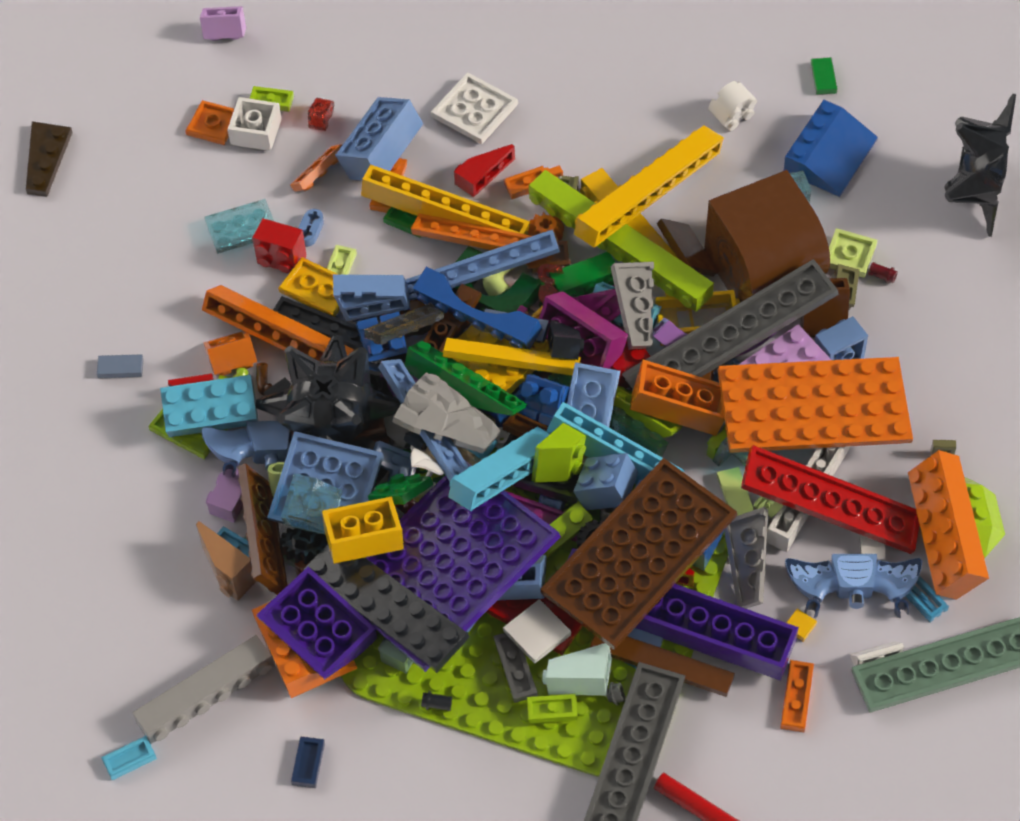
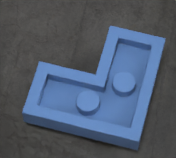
[373,441,417,482]

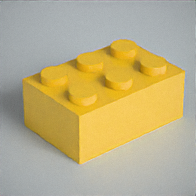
[322,497,404,564]

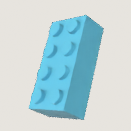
[160,375,259,437]

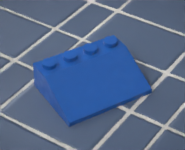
[783,99,878,197]

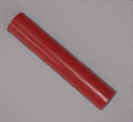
[654,772,740,821]

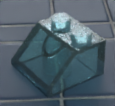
[281,473,343,534]

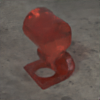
[537,264,564,304]

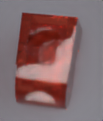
[308,97,334,131]

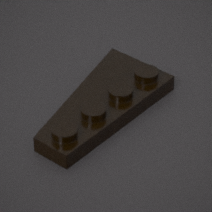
[26,121,73,197]

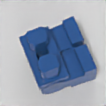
[356,312,407,363]
[518,374,570,426]

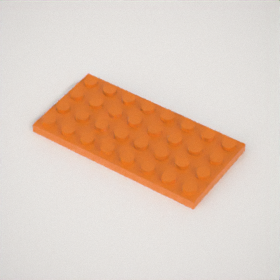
[718,357,913,453]

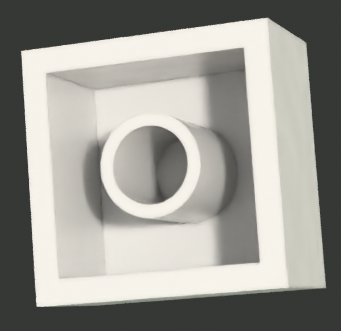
[228,97,281,151]

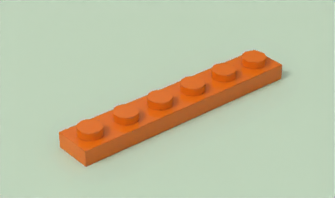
[411,213,532,250]

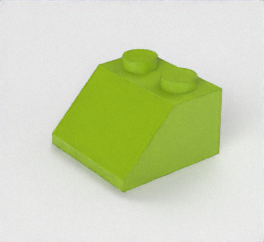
[532,423,586,482]

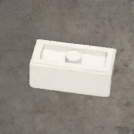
[850,642,904,666]

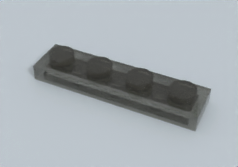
[365,305,444,344]

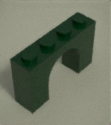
[452,246,542,313]

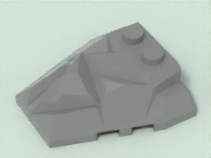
[392,373,501,454]

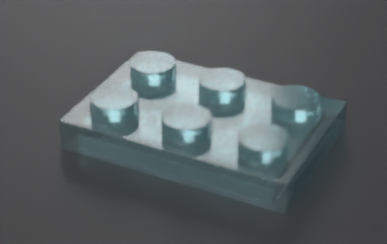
[204,199,274,254]

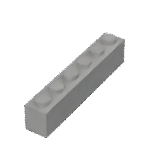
[132,635,274,744]

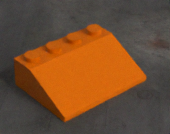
[252,601,357,698]

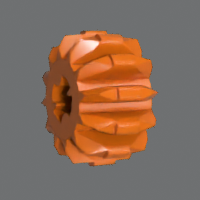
[528,211,564,242]

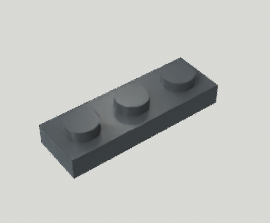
[494,633,537,703]

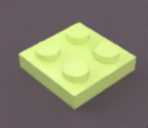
[829,228,878,278]

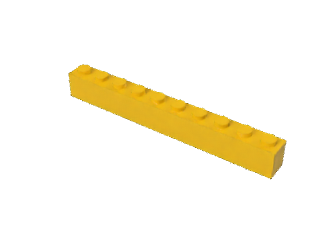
[574,125,724,248]

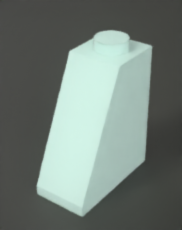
[543,643,612,696]

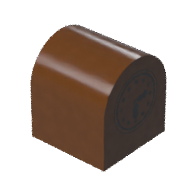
[704,170,830,303]

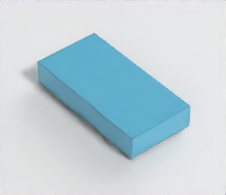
[101,736,157,781]

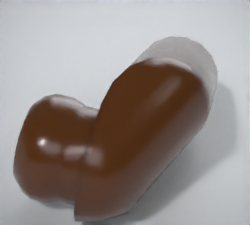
[256,362,273,396]

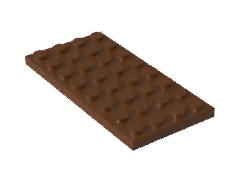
[540,458,737,650]

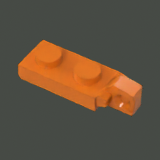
[504,165,563,199]

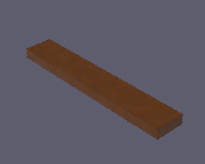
[590,636,735,697]

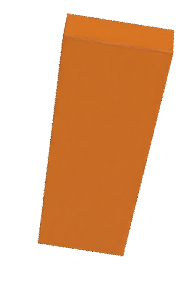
[780,660,814,732]

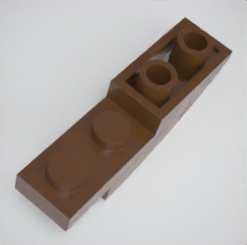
[424,284,482,352]

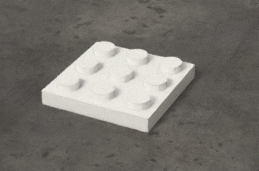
[431,72,518,145]

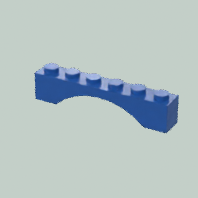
[413,267,543,350]

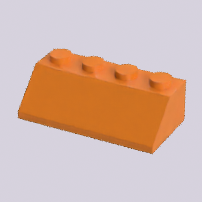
[630,359,725,436]

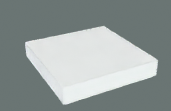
[503,599,571,664]

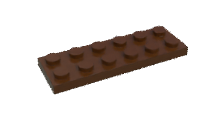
[238,463,288,595]

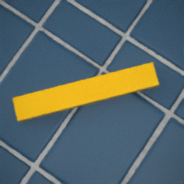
[443,338,581,376]

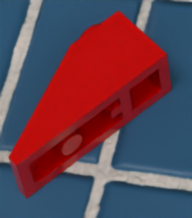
[454,144,515,197]

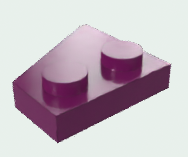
[574,288,621,323]

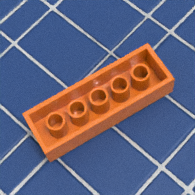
[908,450,989,600]

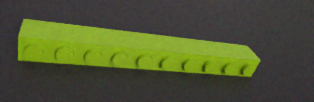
[529,170,714,312]

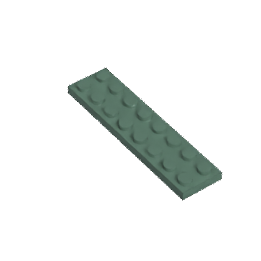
[851,617,1020,713]

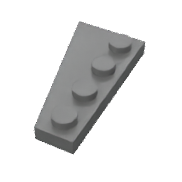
[611,262,654,350]
[724,507,768,609]

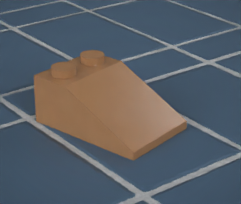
[196,521,256,601]

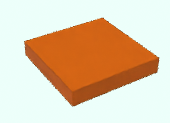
[185,100,234,145]

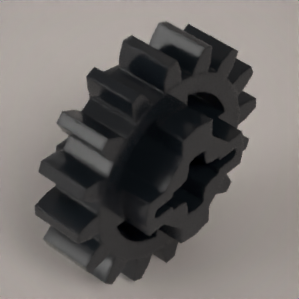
[280,527,328,564]

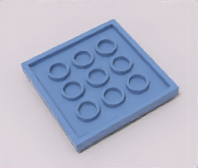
[267,431,384,534]

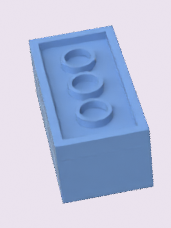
[335,97,423,181]

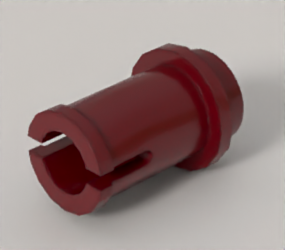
[868,262,898,284]

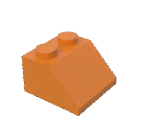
[203,331,257,376]

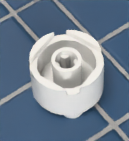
[708,81,757,131]

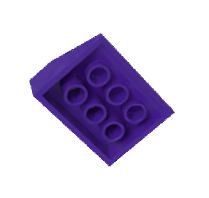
[256,567,377,680]

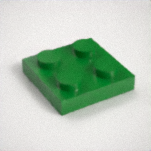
[367,474,433,505]

